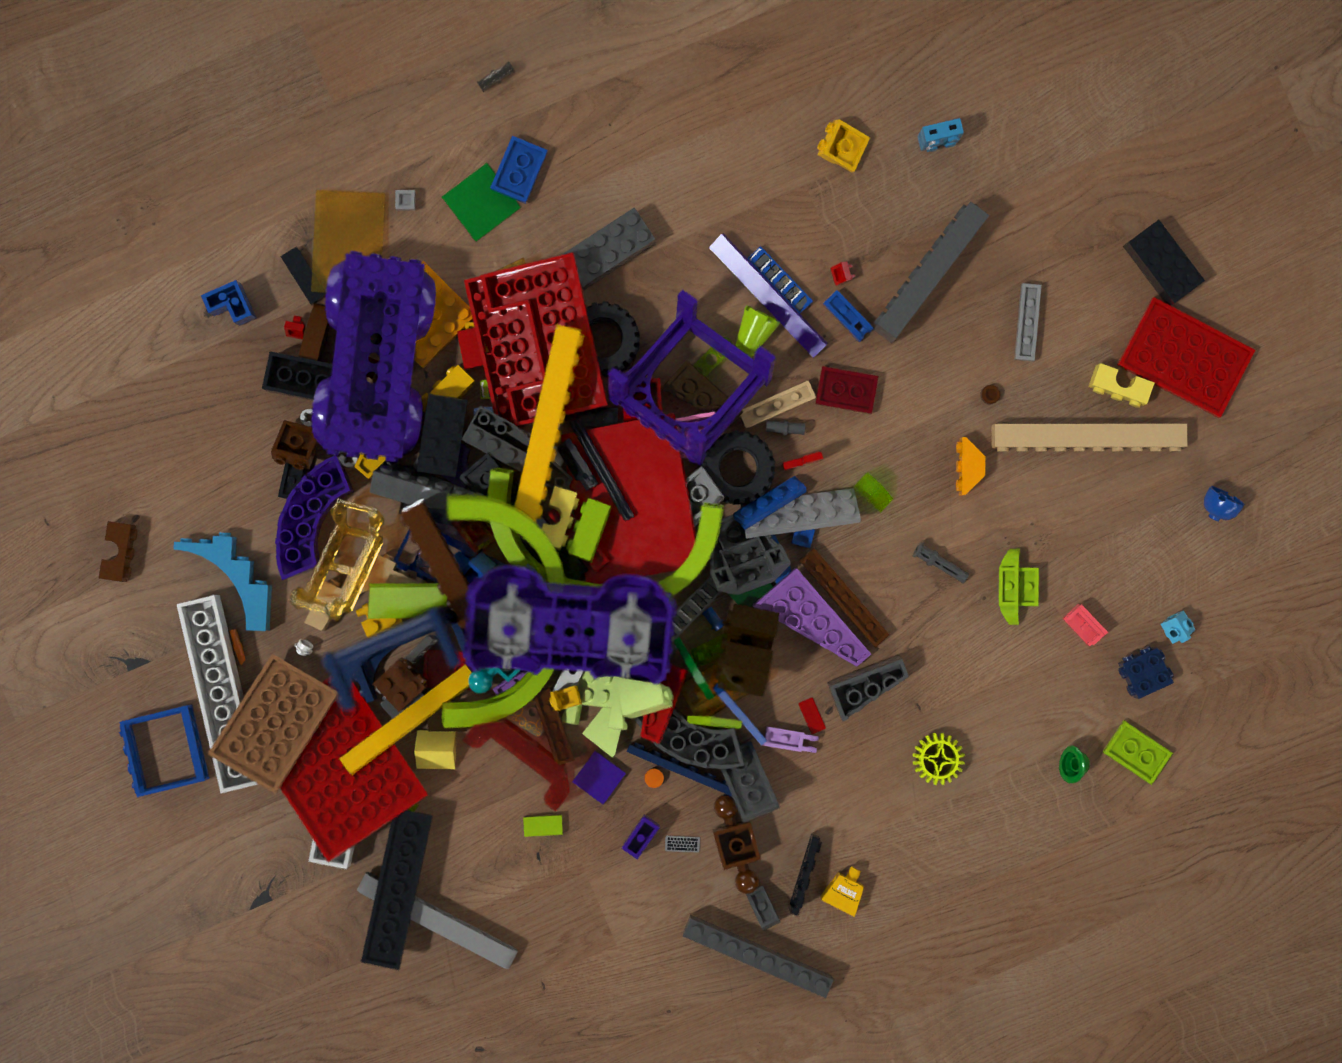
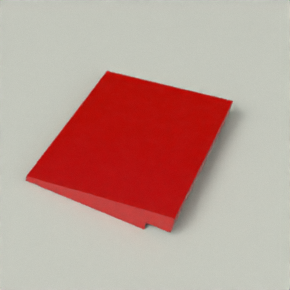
[464,252,608,427]
[561,413,696,584]

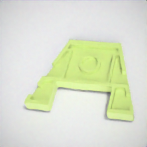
[561,671,627,730]

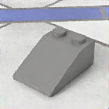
[686,466,725,527]

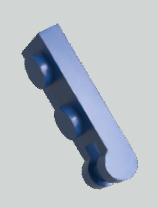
[823,290,874,342]

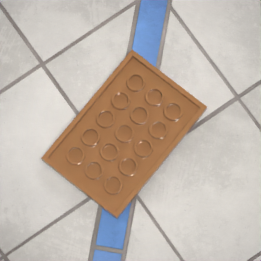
[208,654,339,794]

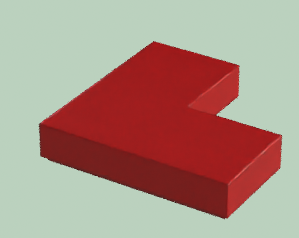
[782,452,823,471]

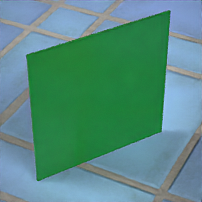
[442,163,521,242]

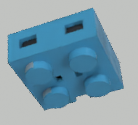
[917,118,964,152]

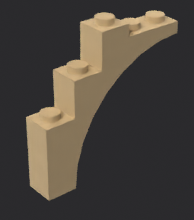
[304,553,427,631]

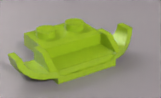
[999,548,1039,625]

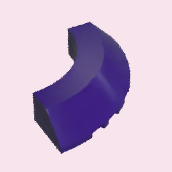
[275,455,354,580]

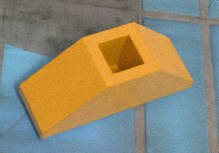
[956,437,985,496]

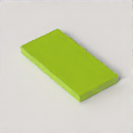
[368,583,447,619]

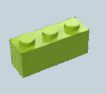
[567,498,611,563]

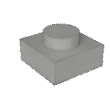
[395,190,416,211]

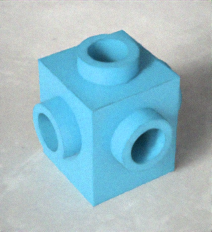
[1161,610,1195,644]

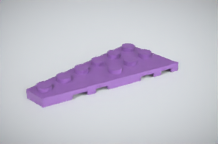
[752,568,871,667]

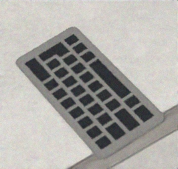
[665,836,700,853]

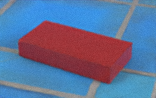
[457,328,483,370]

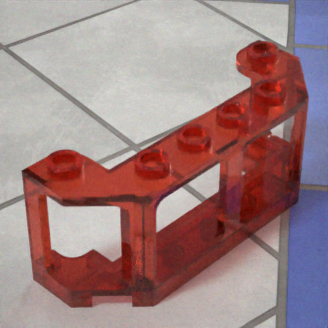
[462,718,570,812]

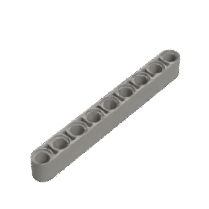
[357,872,518,969]

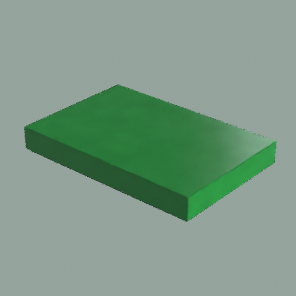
[674,637,715,700]

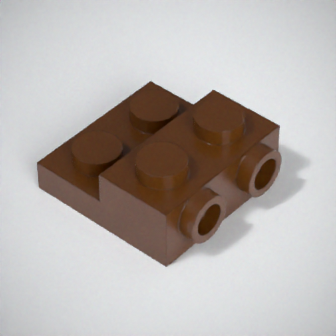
[271,420,318,470]
[373,657,428,712]

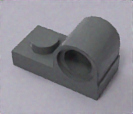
[746,885,781,931]

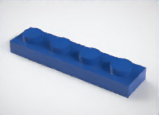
[733,476,807,530]

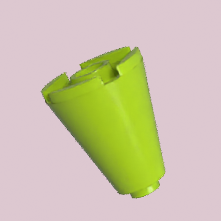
[735,305,780,358]

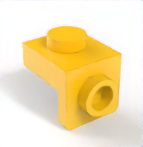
[549,685,582,711]

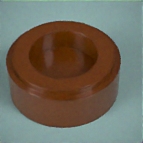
[980,385,1001,404]

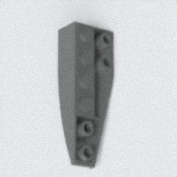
[462,406,573,490]
[369,461,484,509]

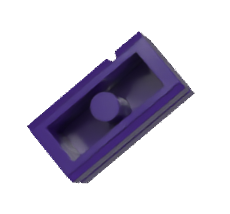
[622,814,660,860]

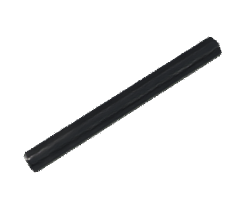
[570,418,634,521]

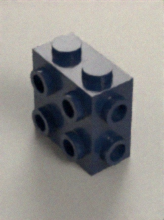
[1118,646,1174,699]

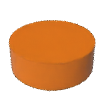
[644,768,664,788]

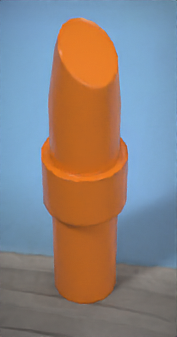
[229,629,246,665]

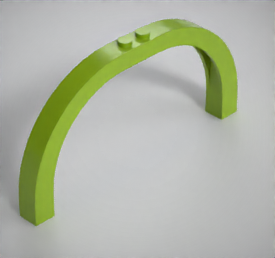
[488,467,724,596]
[442,495,565,728]

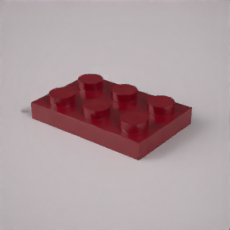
[815,366,879,414]

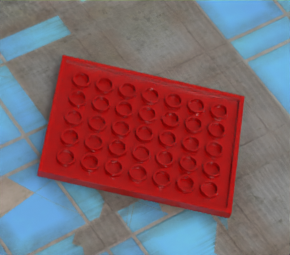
[280,676,428,863]

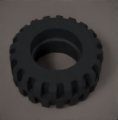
[586,301,640,377]
[702,431,776,505]

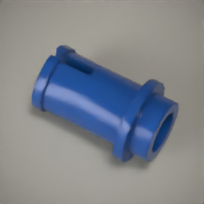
[702,606,725,632]

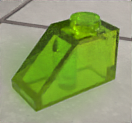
[852,472,893,513]
[690,633,727,667]

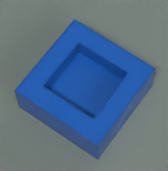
[791,529,815,548]

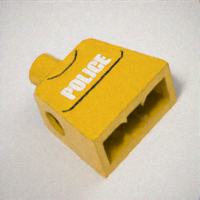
[820,866,864,917]

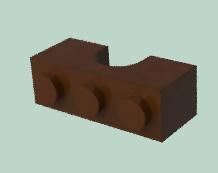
[99,521,138,582]

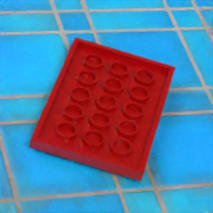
[1117,297,1255,418]

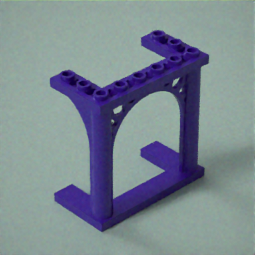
[609,290,776,465]

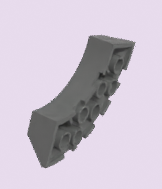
[634,706,744,769]

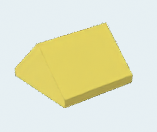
[414,730,456,769]

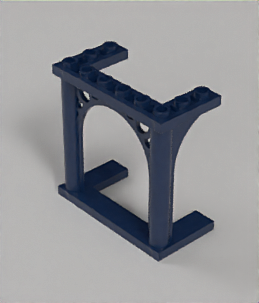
[322,606,467,711]

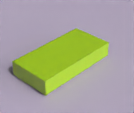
[523,815,563,837]

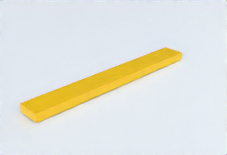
[340,664,472,775]

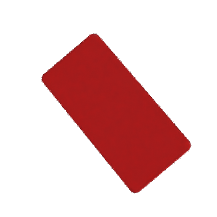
[798,697,826,735]

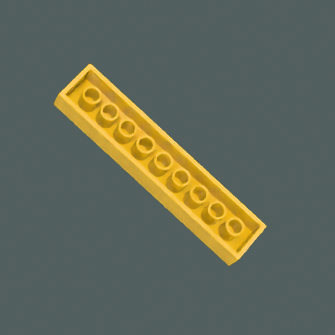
[514,325,583,522]

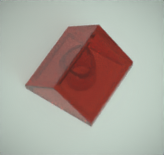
[451,519,496,556]

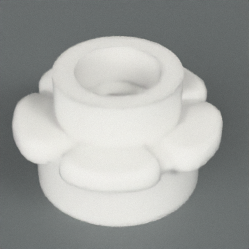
[295,639,313,656]

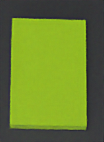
[1103,720,1173,785]

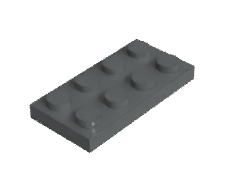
[721,741,780,823]

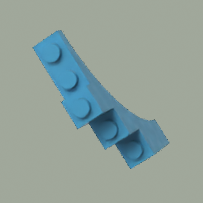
[174,532,272,631]

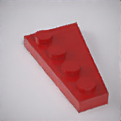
[640,664,688,744]

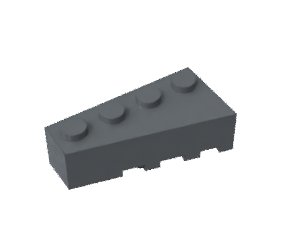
[827,655,909,722]

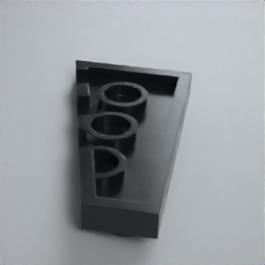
[788,834,822,916]

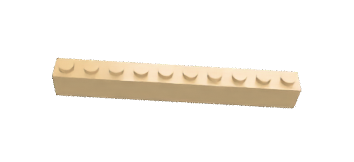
[992,424,1187,452]

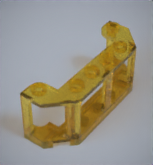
[289,498,384,620]

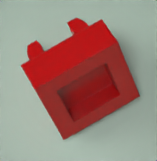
[830,261,855,286]
[284,315,306,340]

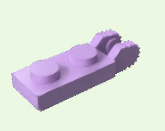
[763,726,819,753]

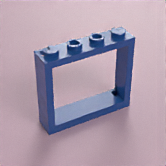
[119,704,210,797]

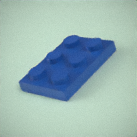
[490,136,548,204]

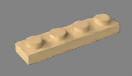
[740,380,816,429]

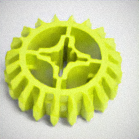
[912,733,965,785]

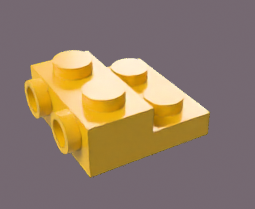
[817,119,870,172]

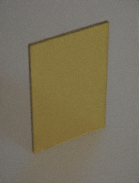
[311,190,385,293]

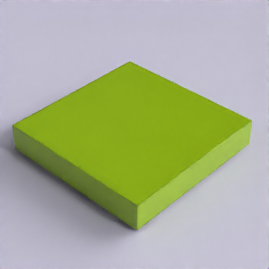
[687,716,742,729]

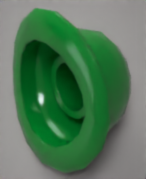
[1059,746,1090,784]

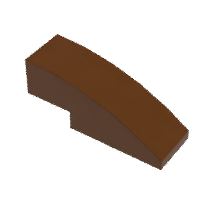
[299,304,330,362]

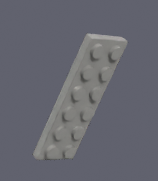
[740,488,861,538]

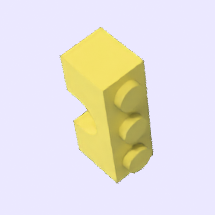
[1088,363,1154,408]
[541,486,579,550]

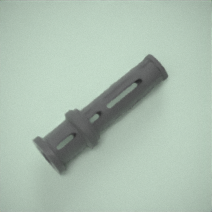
[912,541,969,584]

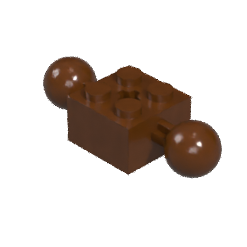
[712,794,761,894]

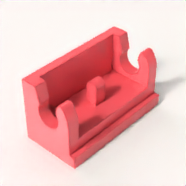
[1062,604,1108,647]

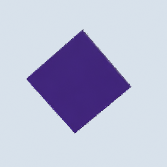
[572,750,626,804]

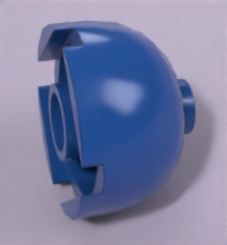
[1204,486,1245,522]

